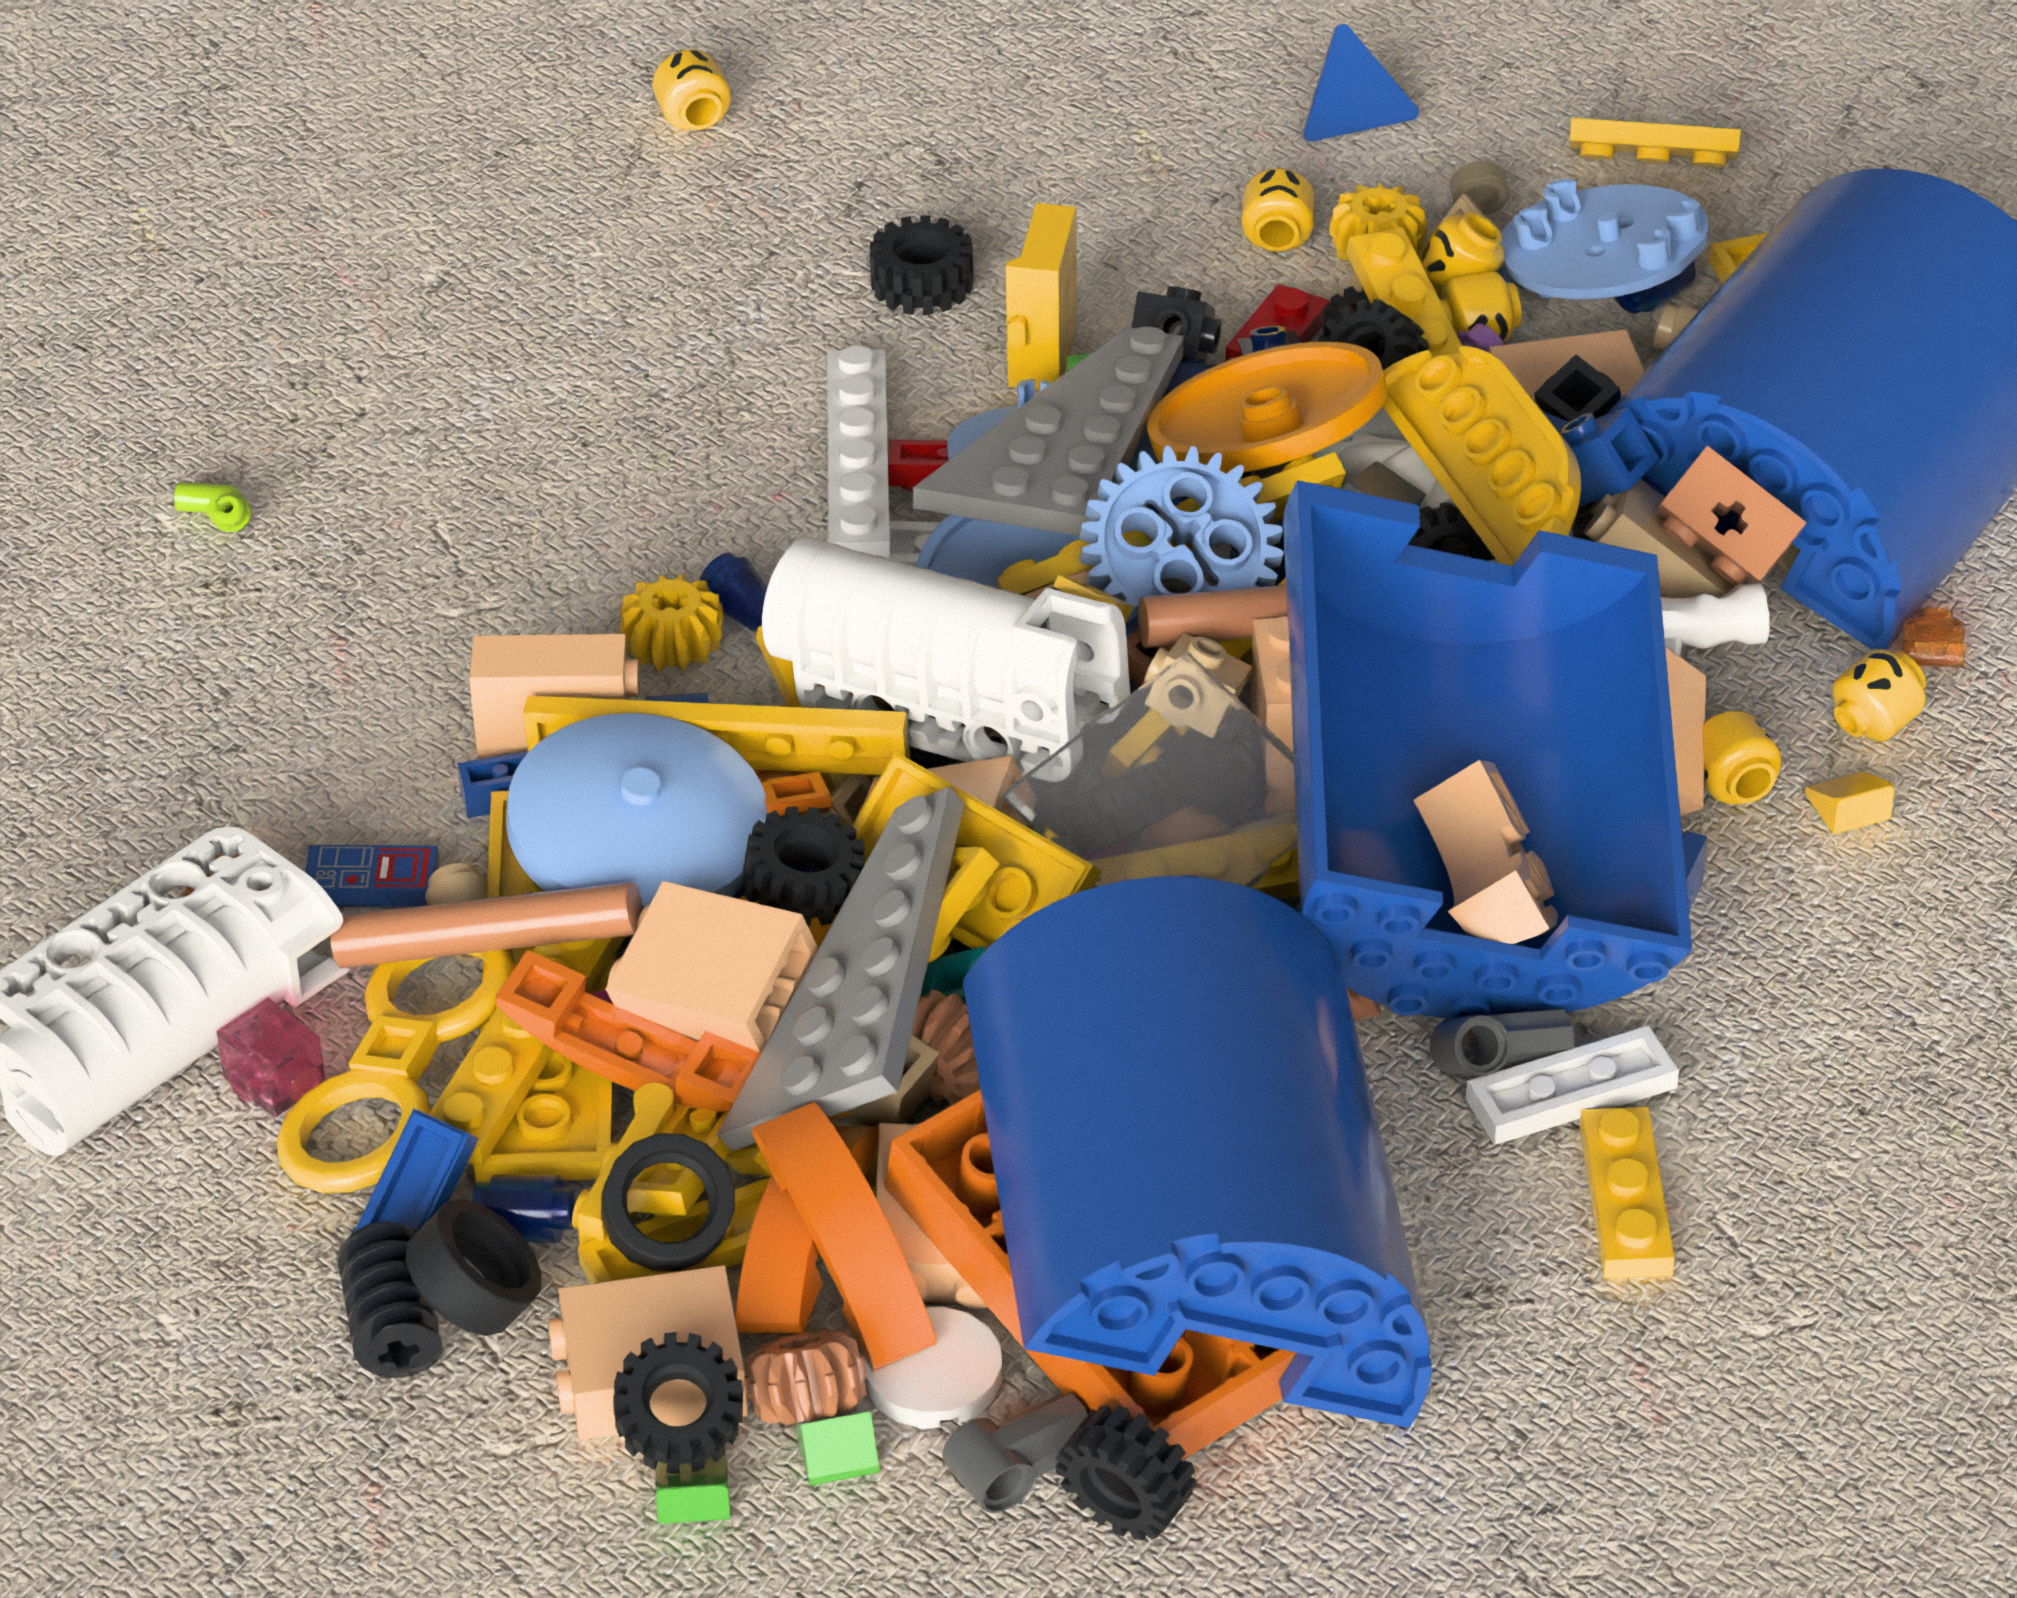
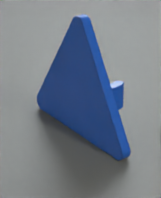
[1302,24,1419,142]

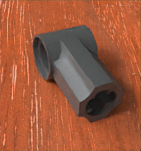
[1429,1008,1575,1076]
[942,1393,1087,1513]

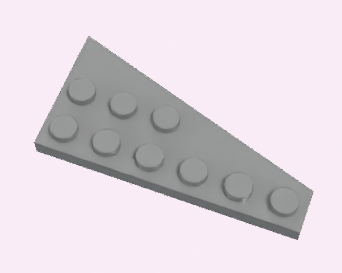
[913,327,1184,536]
[717,787,964,1152]

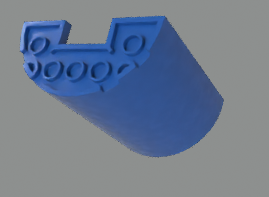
[1606,168,2017,650]
[1283,480,1692,1019]
[963,875,1432,1428]

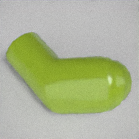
[174,481,251,533]

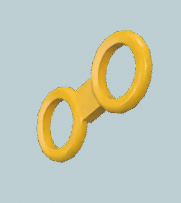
[276,949,515,1193]

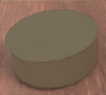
[1450,161,1509,215]

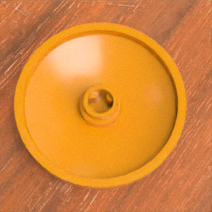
[1147,342,1388,474]

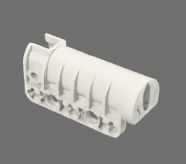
[762,537,1130,786]
[0,826,350,1156]

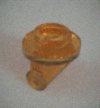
[1901,608,1966,668]

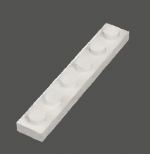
[827,346,890,559]

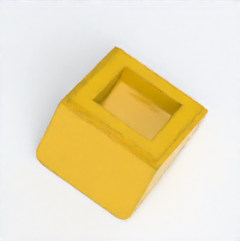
[1805,771,1895,835]

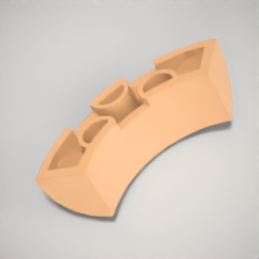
[1413,760,1558,944]

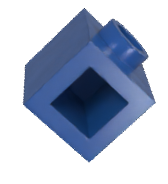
[1560,407,1659,507]

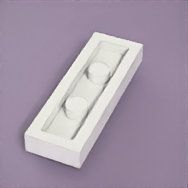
[1466,1025,1679,1145]

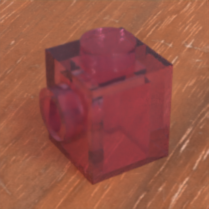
[216,997,326,1118]

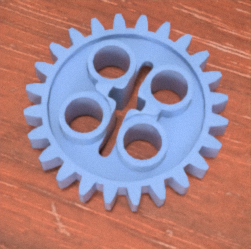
[1079,446,1284,623]

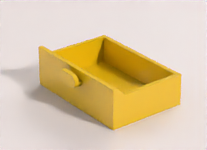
[1006,203,1077,390]

